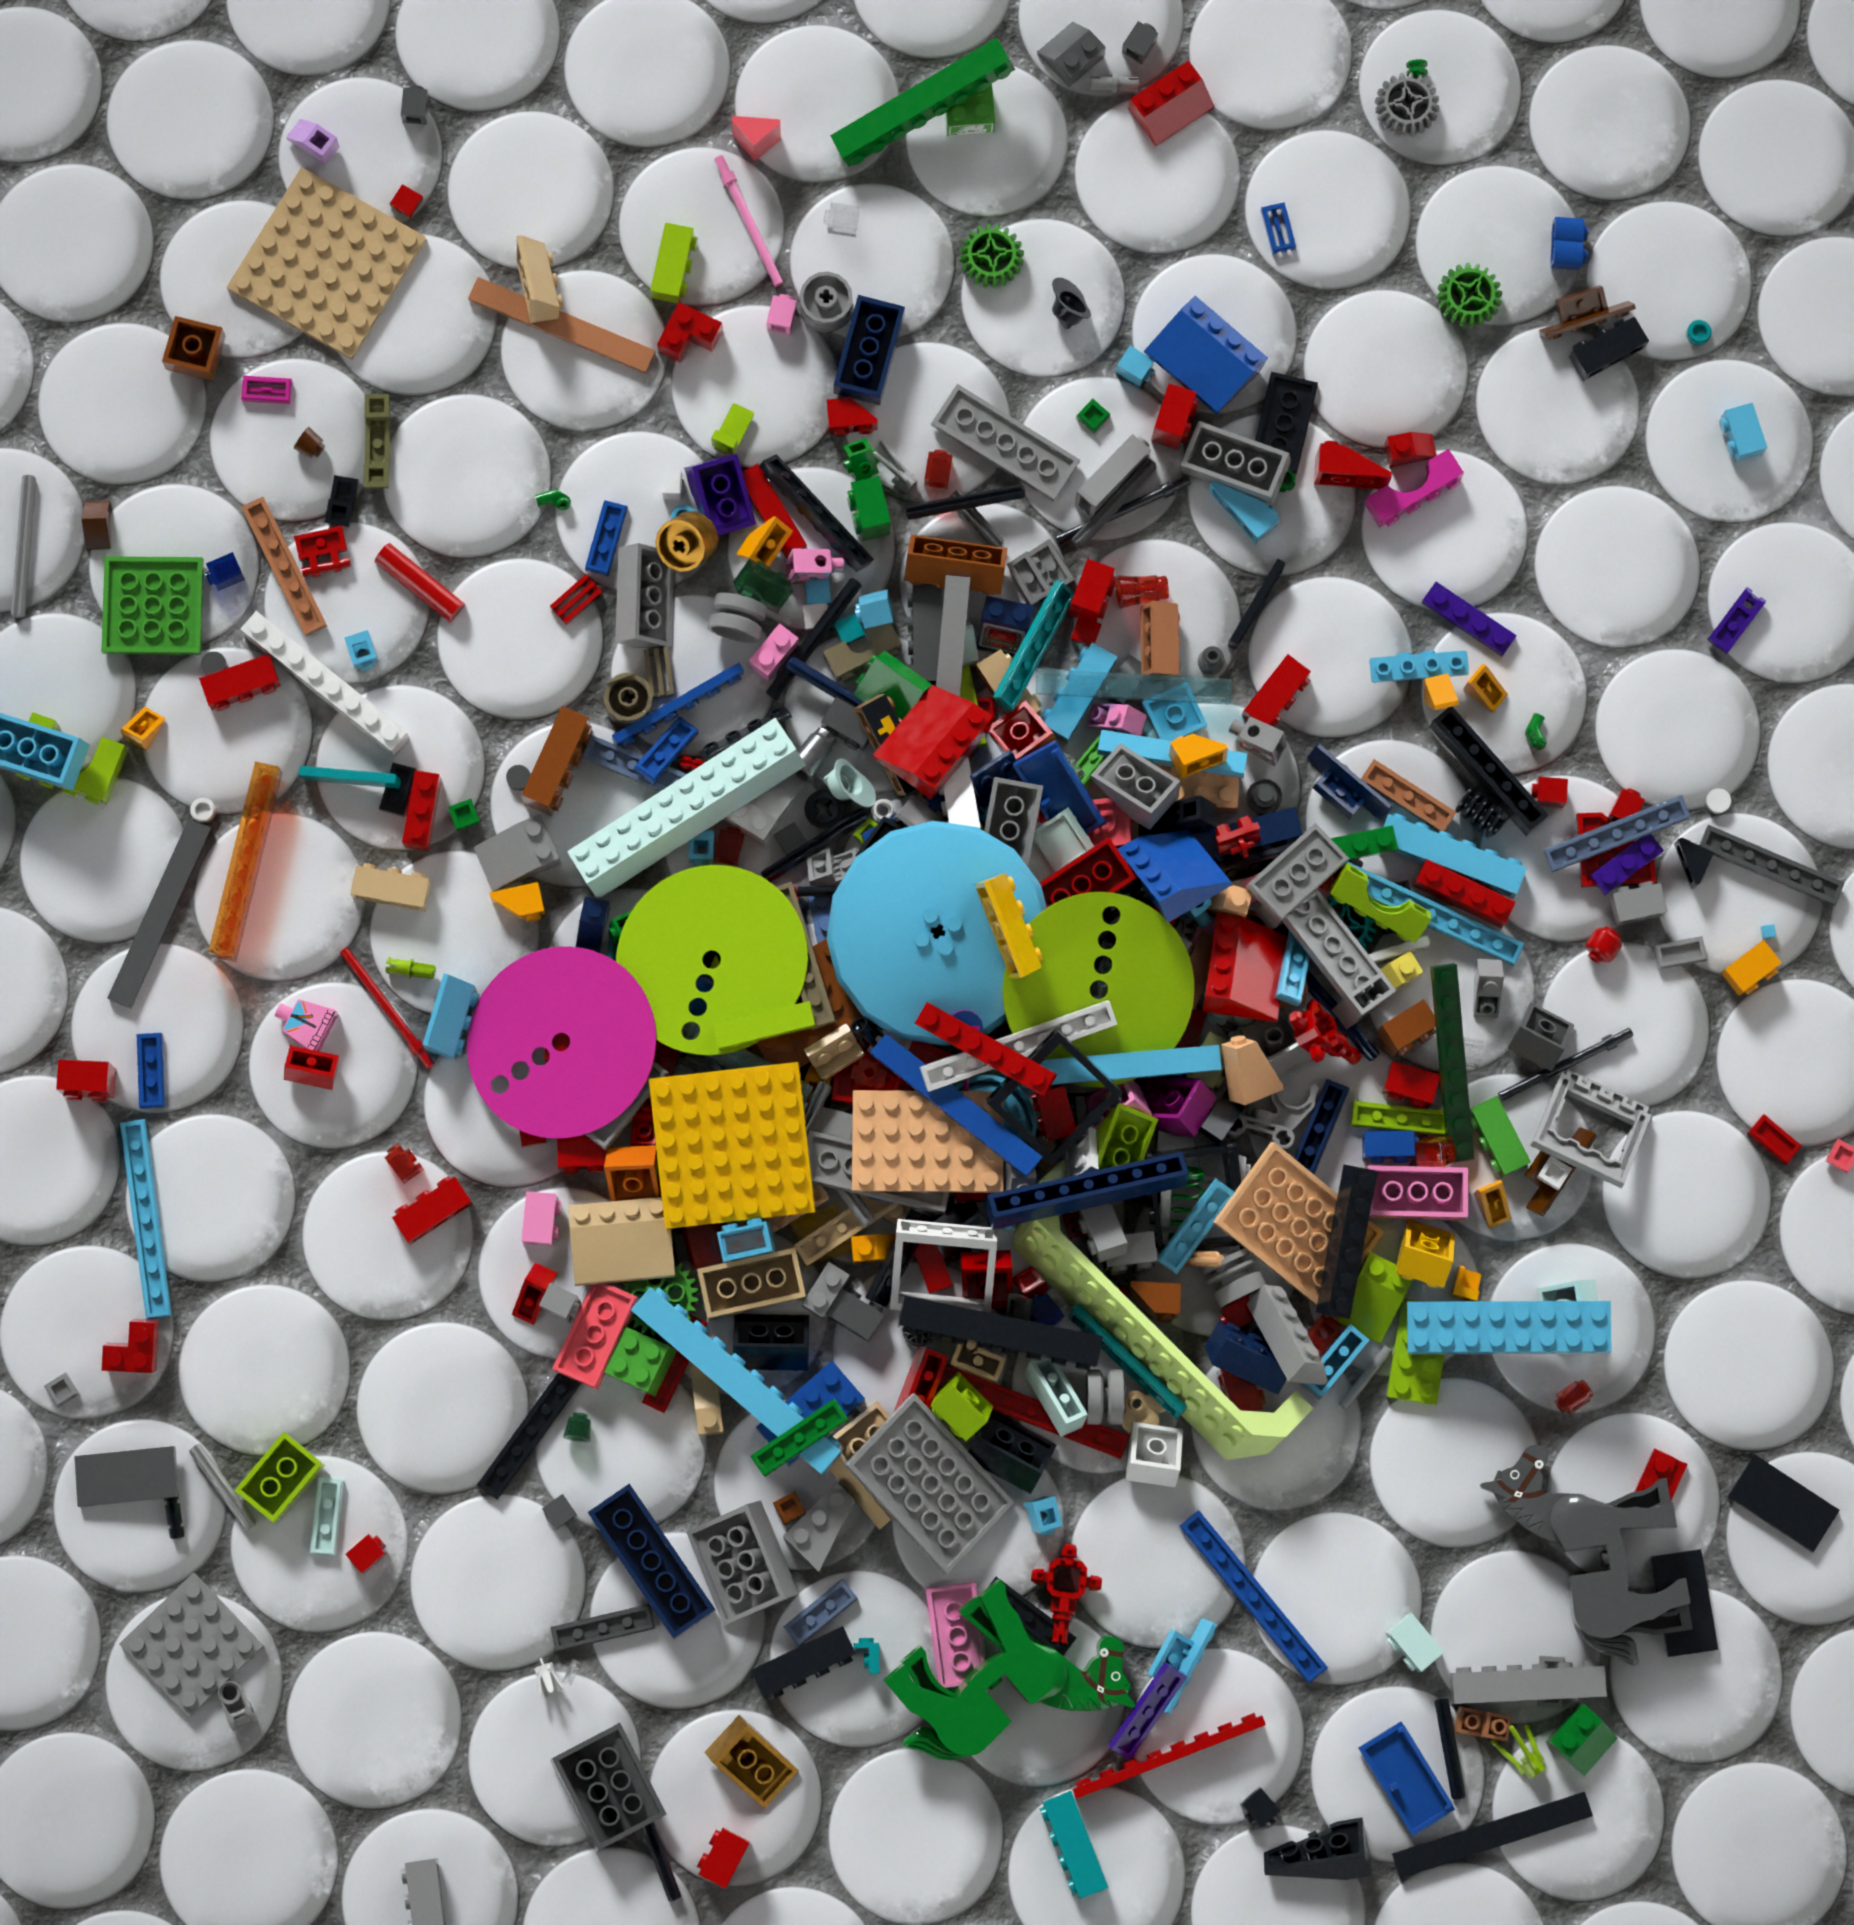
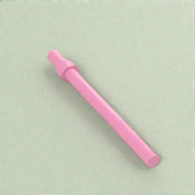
[714,155,783,287]

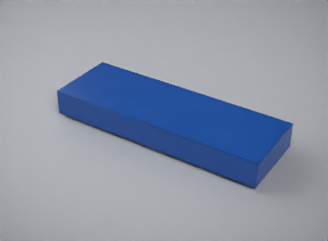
[585,500,628,577]
[634,716,699,784]
[136,1033,165,1109]

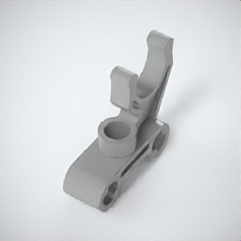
[1225,1075,1319,1152]

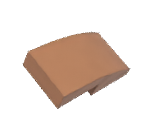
[1454,1707,1512,1742]

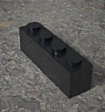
[751,1626,856,1700]

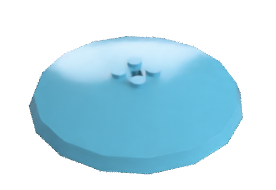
[826,821,1047,1046]

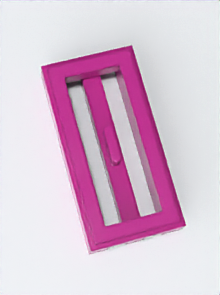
[241,376,293,404]

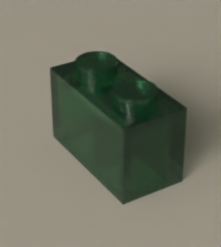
[733,559,793,614]

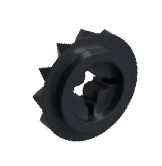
[804,790,844,829]

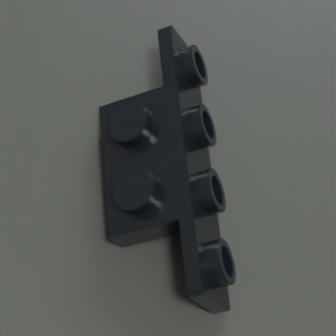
[699,707,792,762]

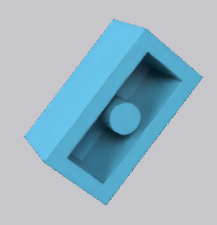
[1719,402,1768,462]
[855,589,893,629]

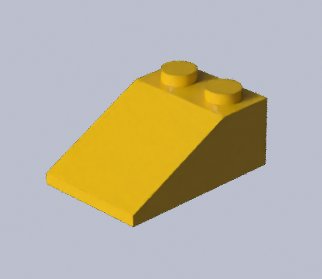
[1396,1220,1455,1288]

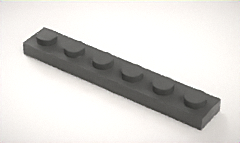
[1699,825,1845,906]

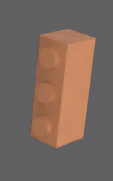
[1140,601,1181,680]

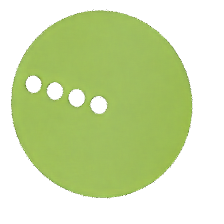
[616,865,808,1055]
[1003,892,1194,1087]

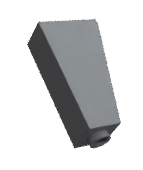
[1075,434,1151,518]

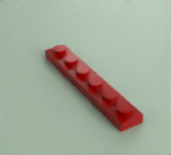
[914,1002,1057,1097]

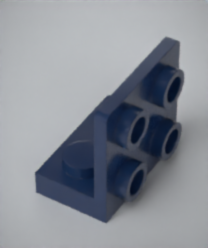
[970,750,1023,809]

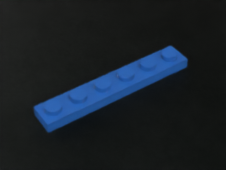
[612,662,744,747]

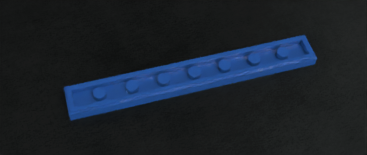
[870,1033,1043,1178]
[1179,1510,1328,1684]

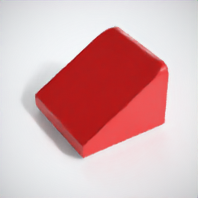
[1012,1266,1049,1302]

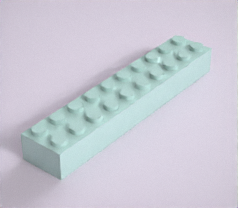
[567,718,806,899]

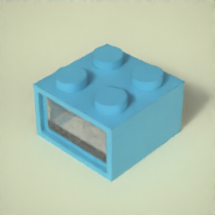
[717,1218,777,1263]

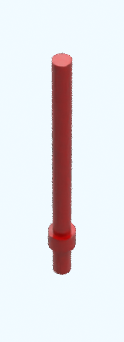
[340,947,435,1070]

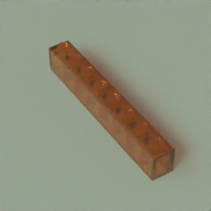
[208,761,283,962]

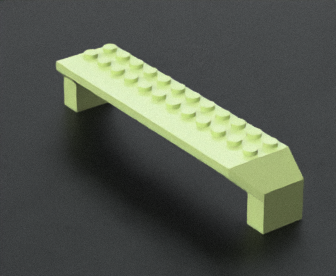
[1013,1160,1314,1460]

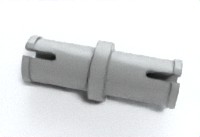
[1089,74,1139,94]

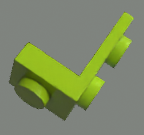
[711,403,754,455]

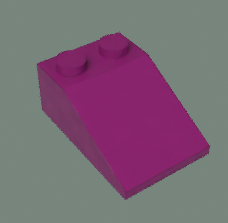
[1141,1077,1217,1137]

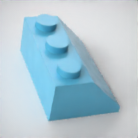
[423,973,479,1060]

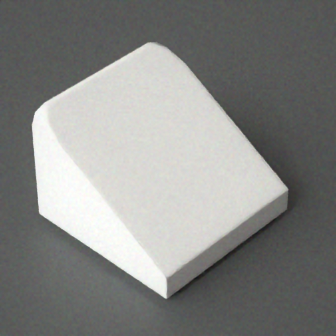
[662,470,683,500]

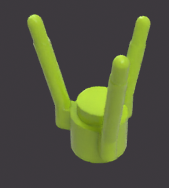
[1491,1724,1546,1779]

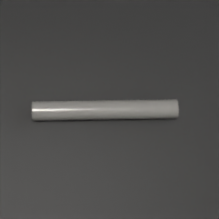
[1339,1346,1393,1410]

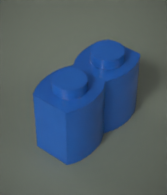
[1550,217,1588,270]

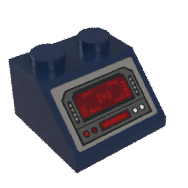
[976,596,1034,657]

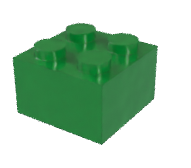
[847,476,891,541]

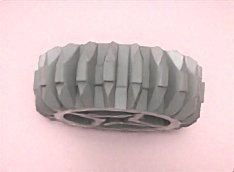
[1375,72,1440,137]

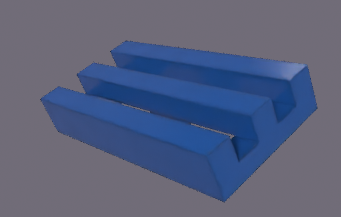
[1261,202,1296,255]

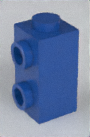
[1362,1131,1419,1164]

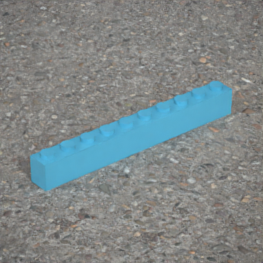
[631,1287,843,1476]

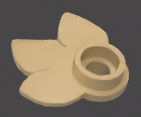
[1122,1390,1166,1435]

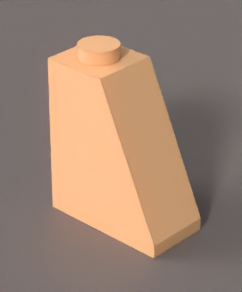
[1206,885,1252,918]
[1221,1036,1284,1105]

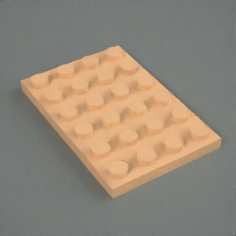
[852,1090,1004,1193]
[1213,1142,1384,1306]

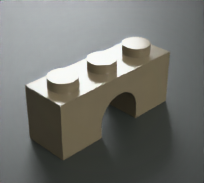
[823,623,902,682]

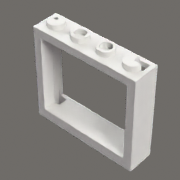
[890,1219,998,1313]

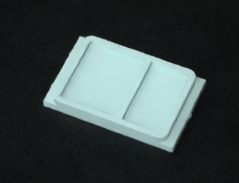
[1028,807,1094,883]

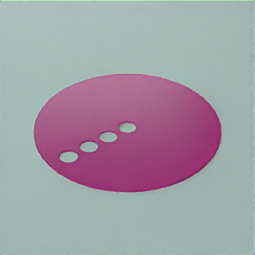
[467,946,656,1139]

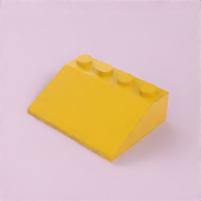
[974,873,1043,978]

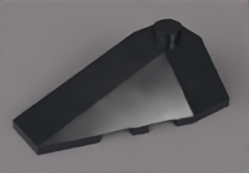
[1264,1817,1371,1880]

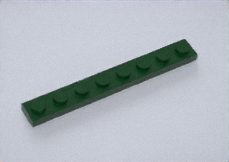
[1430,963,1474,1163]

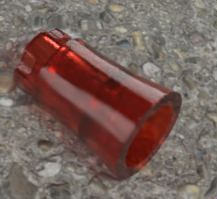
[1115,575,1169,609]

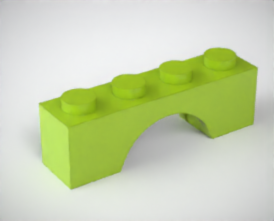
[1331,862,1431,943]

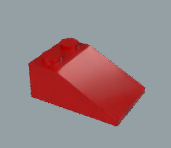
[1314,441,1392,490]

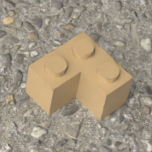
[949,1342,1006,1384]

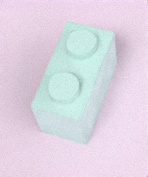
[1386,1613,1444,1672]

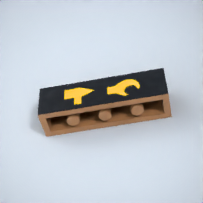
[853,694,916,796]

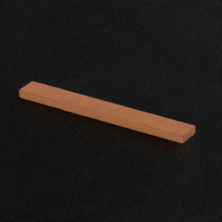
[468,277,656,374]

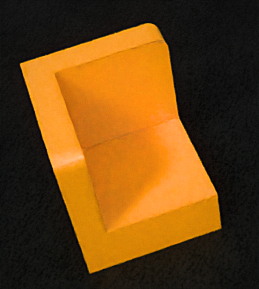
[1450,1265,1481,1301]

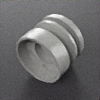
[1202,1248,1267,1308]

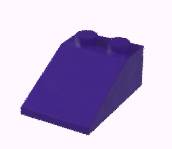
[684,454,757,536]

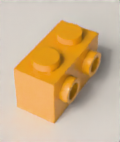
[1721,940,1782,996]

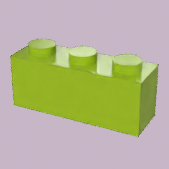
[650,222,698,303]

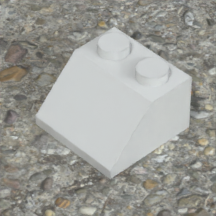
[1126,1422,1183,1487]

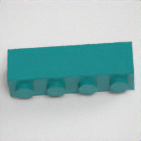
[1039,1791,1109,1899]

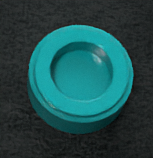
[1686,320,1712,346]

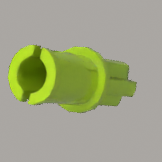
[385,957,436,979]

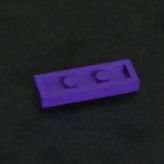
[1590,834,1664,895]

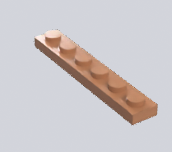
[241,497,327,637]

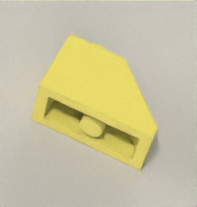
[1380,951,1423,990]

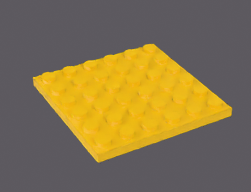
[649,1062,816,1229]

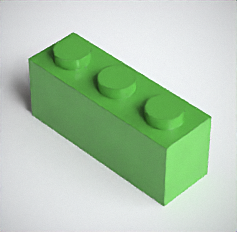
[1470,1096,1531,1178]

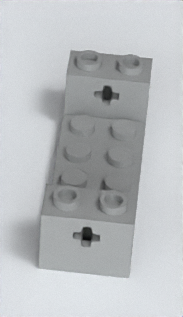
[1256,889,1397,1029]

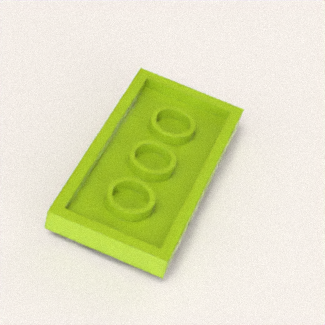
[1386,1298,1444,1406]

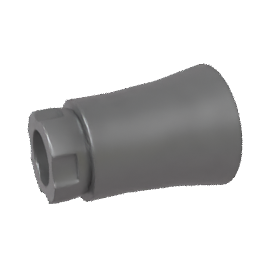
[794,727,837,783]

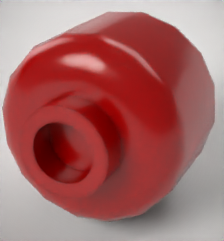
[1585,926,1622,964]

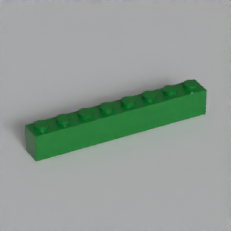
[830,38,1016,167]

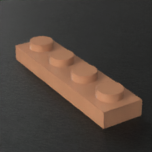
[1361,759,1456,832]

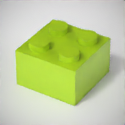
[931,1371,993,1441]

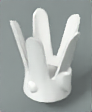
[534,1658,565,1698]

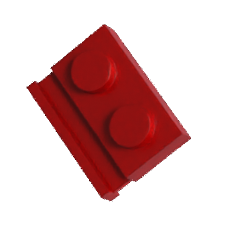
[1634,1448,1688,1501]

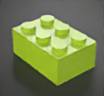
[234,1432,326,1524]

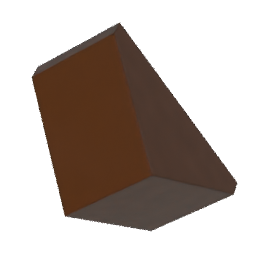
[81,501,111,550]

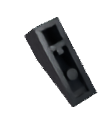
[1139,795,1217,835]

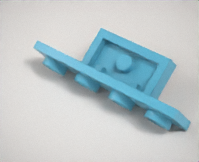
[1369,651,1469,683]
[1147,1618,1217,1715]

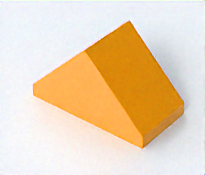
[1463,664,1508,712]
[1424,673,1459,710]
[120,707,166,751]
[1473,1180,1512,1228]

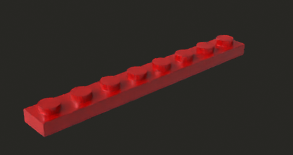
[1072,1713,1266,1799]

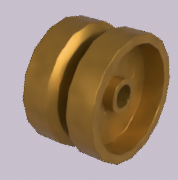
[655,511,718,572]

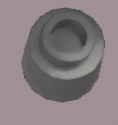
[1198,646,1225,675]

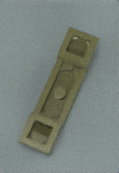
[364,394,391,489]

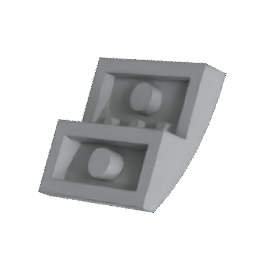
[1007,539,1076,606]
[807,848,858,886]

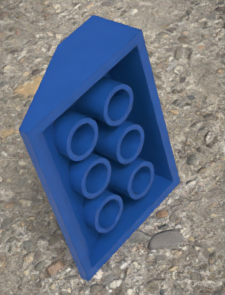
[1144,295,1268,415]
[1118,829,1232,923]

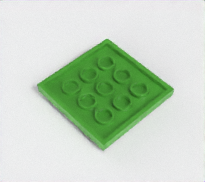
[101,556,204,655]

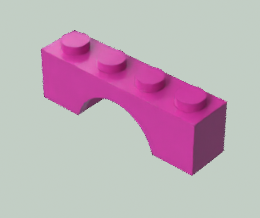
[1364,449,1464,528]

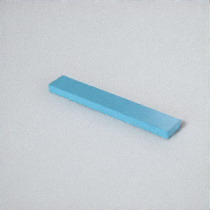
[1097,730,1248,778]

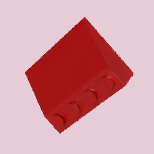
[872,685,993,800]
[1203,913,1287,1022]

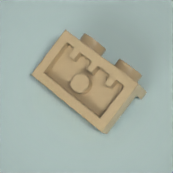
[804,1024,865,1081]

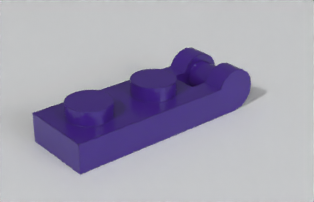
[1707,587,1766,654]

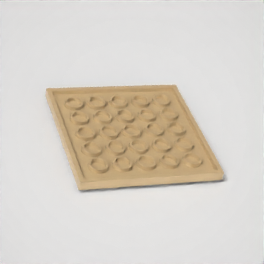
[227,167,427,360]

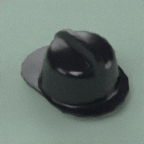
[1052,277,1091,329]

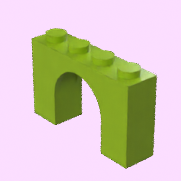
[16,712,128,805]

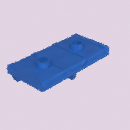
[1013,740,1106,834]
[1358,1721,1456,1836]

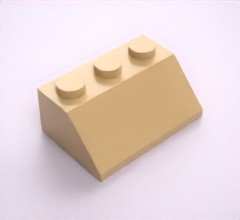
[516,235,563,323]

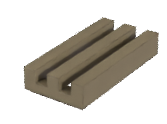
[644,646,675,698]

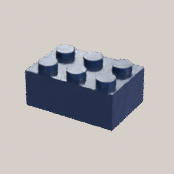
[1204,1321,1287,1395]

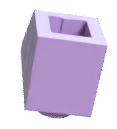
[286,119,340,166]

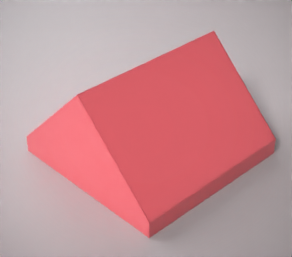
[732,116,781,161]

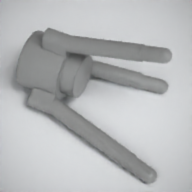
[871,441,917,496]

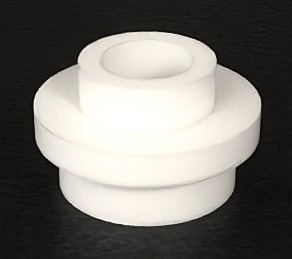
[871,799,896,823]

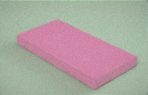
[926,1582,986,1689]

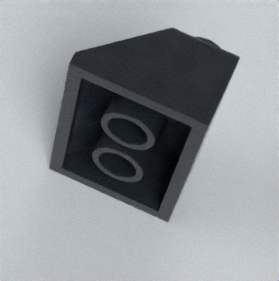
[733,1314,809,1371]
[968,1410,1057,1494]

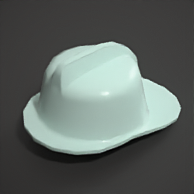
[823,758,876,807]

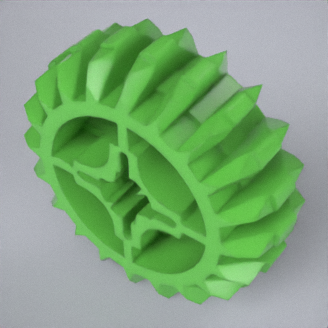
[959,223,1024,289]
[1437,262,1503,328]

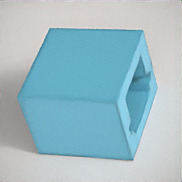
[1760,924,1776,939]

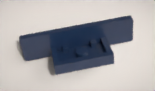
[1307,744,1392,821]

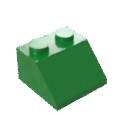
[1546,1703,1618,1776]

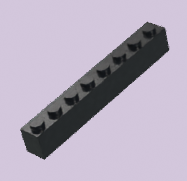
[897,1296,1103,1371]

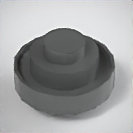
[1246,779,1282,815]

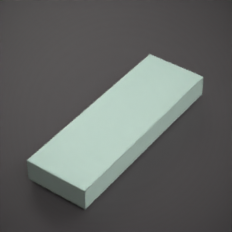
[310,1478,344,1556]

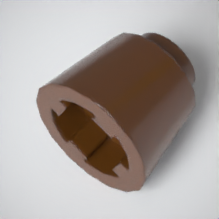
[293,427,325,458]

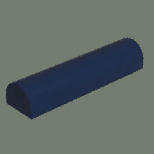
[1294,1079,1350,1175]

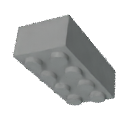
[1181,421,1291,505]

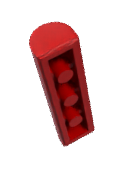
[374,543,465,623]

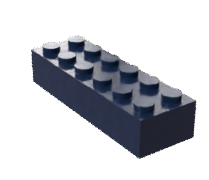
[587,1483,716,1639]

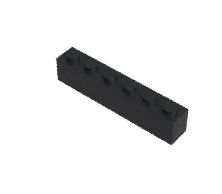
[1429,706,1549,836]
[1316,1164,1378,1319]

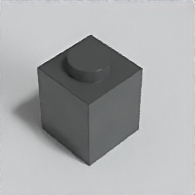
[1122,21,1158,64]
[401,85,429,125]

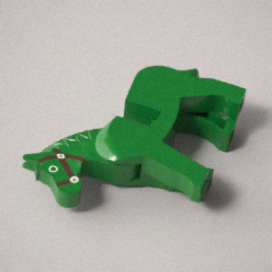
[883,1579,1135,1760]

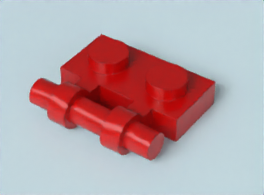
[294,526,351,578]

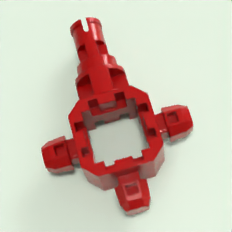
[1289,1000,1362,1065]
[1031,1544,1102,1644]

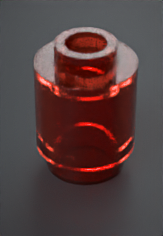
[1555,1380,1594,1415]

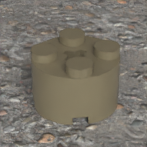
[603,673,654,727]

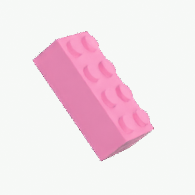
[1366,1165,1468,1221]

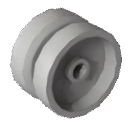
[800,271,853,333]
[707,593,767,643]
[1086,1369,1125,1425]

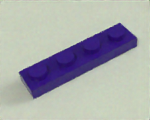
[1421,582,1517,657]
[1108,1662,1187,1761]

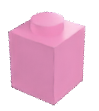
[766,294,797,335]

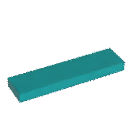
[298,766,401,789]

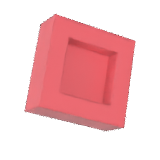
[1825,1139,1854,1173]

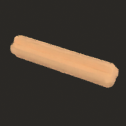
[1184,1251,1224,1267]

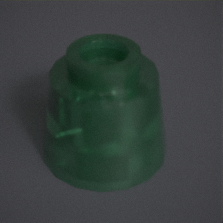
[563,1412,591,1442]

